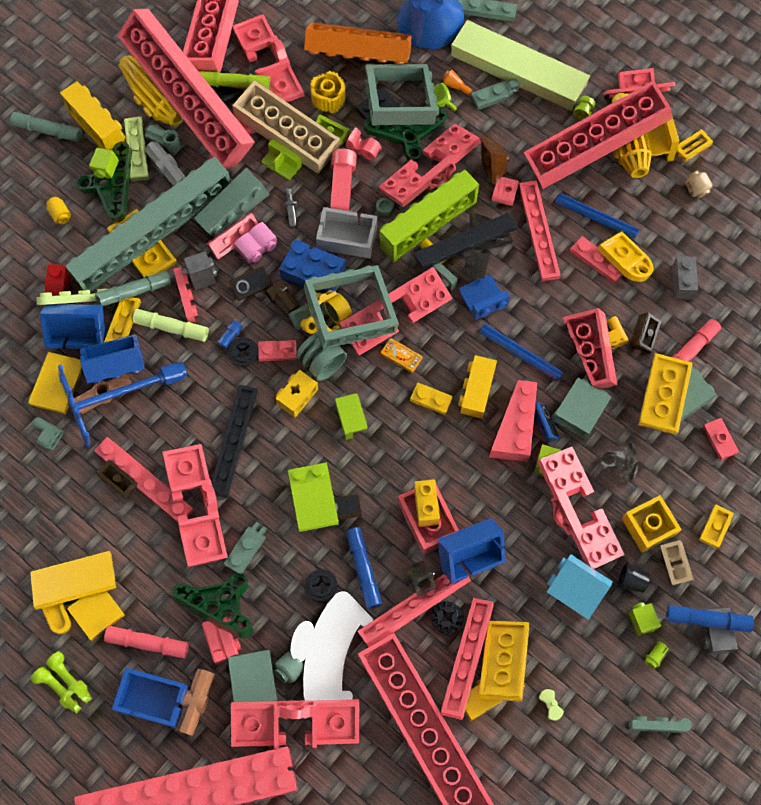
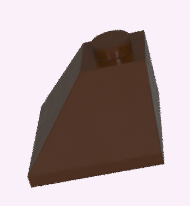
[480,135,509,185]

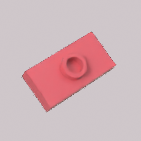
[703,418,739,461]

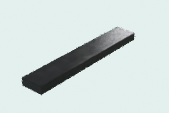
[413,213,517,270]
[211,385,258,498]

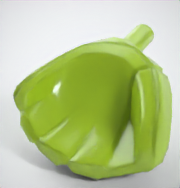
[425,83,457,112]

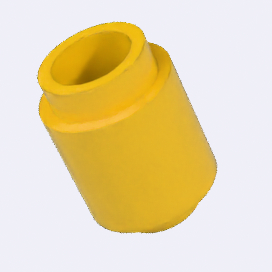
[46,197,71,224]

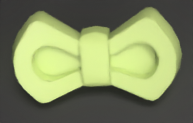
[539,689,564,721]

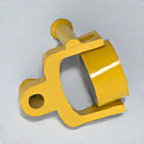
[300,290,352,334]

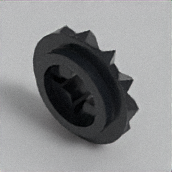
[228,338,259,367]
[305,569,338,602]
[431,601,464,634]

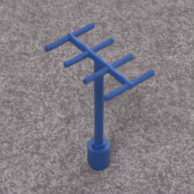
[58,362,187,448]

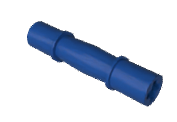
[345,527,382,609]
[666,605,754,633]

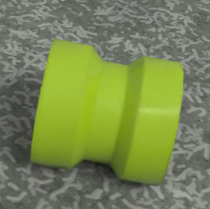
[573,96,596,120]

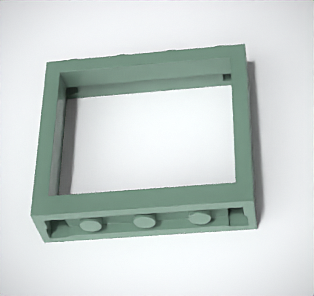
[365,64,439,125]
[304,265,399,349]

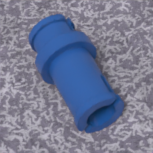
[217,320,243,349]

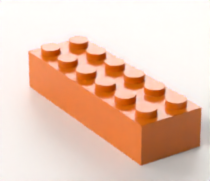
[304,23,412,64]

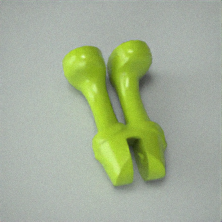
[30,651,92,713]

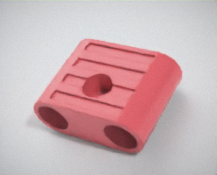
[492,177,519,206]

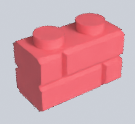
[202,617,242,665]

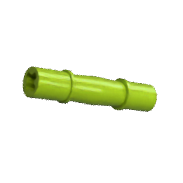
[199,71,270,90]

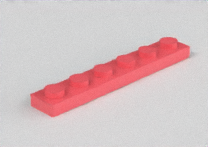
[518,180,561,281]
[94,437,194,521]
[358,574,471,648]
[441,598,494,720]

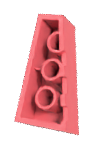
[562,308,617,389]
[489,380,537,462]

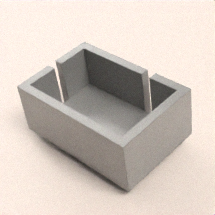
[316,207,377,259]

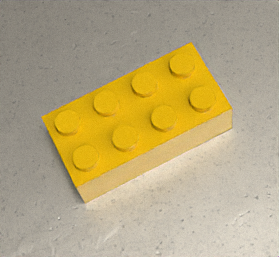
[60,81,126,150]

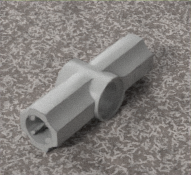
[145,141,186,187]

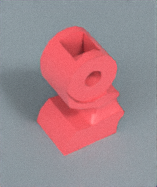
[346,127,382,161]

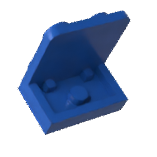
[459,275,510,320]

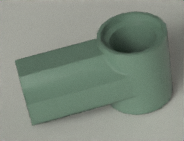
[145,124,181,153]

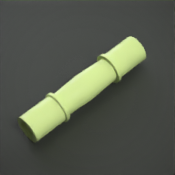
[133,309,209,342]

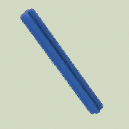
[555,193,639,239]
[480,324,563,381]

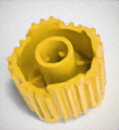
[310,71,346,113]

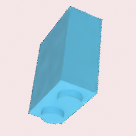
[547,555,613,620]

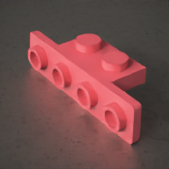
[603,68,675,99]

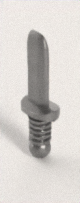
[284,188,297,227]

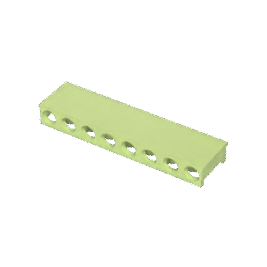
[451,20,590,111]

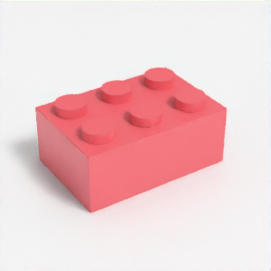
[398,485,459,555]

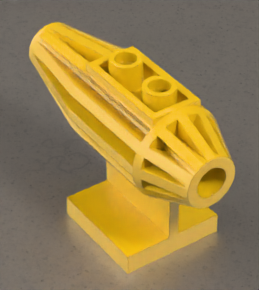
[119,55,183,126]
[612,93,679,178]

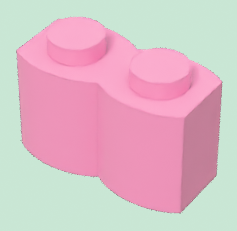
[234,222,277,264]

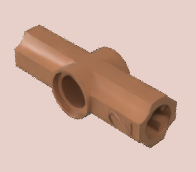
[74,374,131,414]
[175,669,215,736]

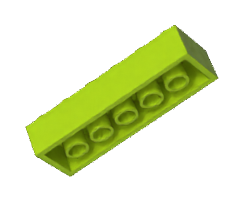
[380,170,479,263]

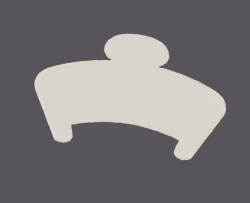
[291,592,373,701]

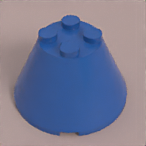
[397,0,464,50]

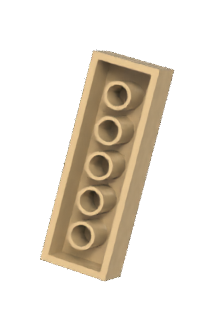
[233,80,340,174]

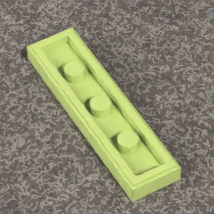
[124,116,149,182]

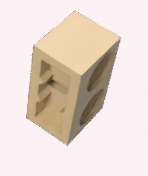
[660,540,694,586]

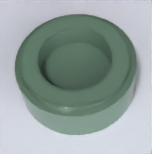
[376,198,394,216]

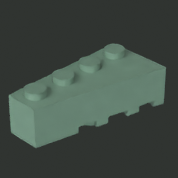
[194,168,270,238]

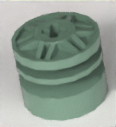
[296,332,347,381]

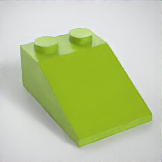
[288,462,339,532]

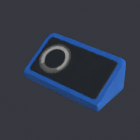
[534,402,560,444]

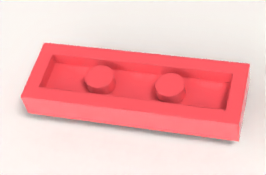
[206,213,259,259]
[570,236,622,284]
[173,267,198,324]

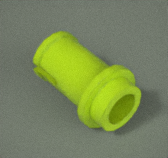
[644,641,669,669]

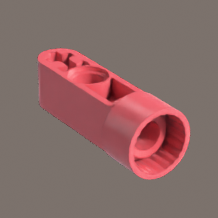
[331,149,357,211]

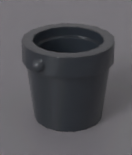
[618,562,650,593]

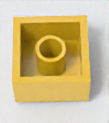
[622,495,682,553]

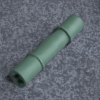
[10,112,82,142]
[95,271,171,306]

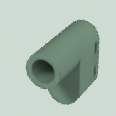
[33,417,64,450]

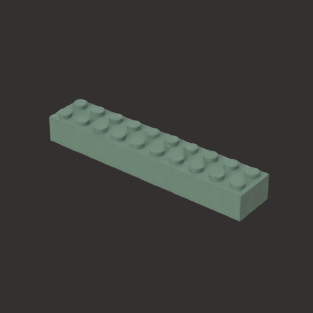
[66,156,231,293]

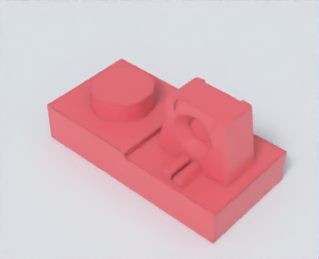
[258,340,297,362]

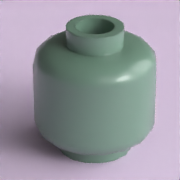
[274,652,305,683]

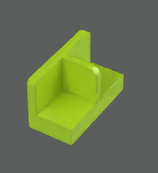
[262,139,302,180]
[335,393,368,440]

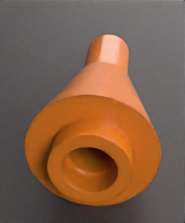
[442,70,472,96]

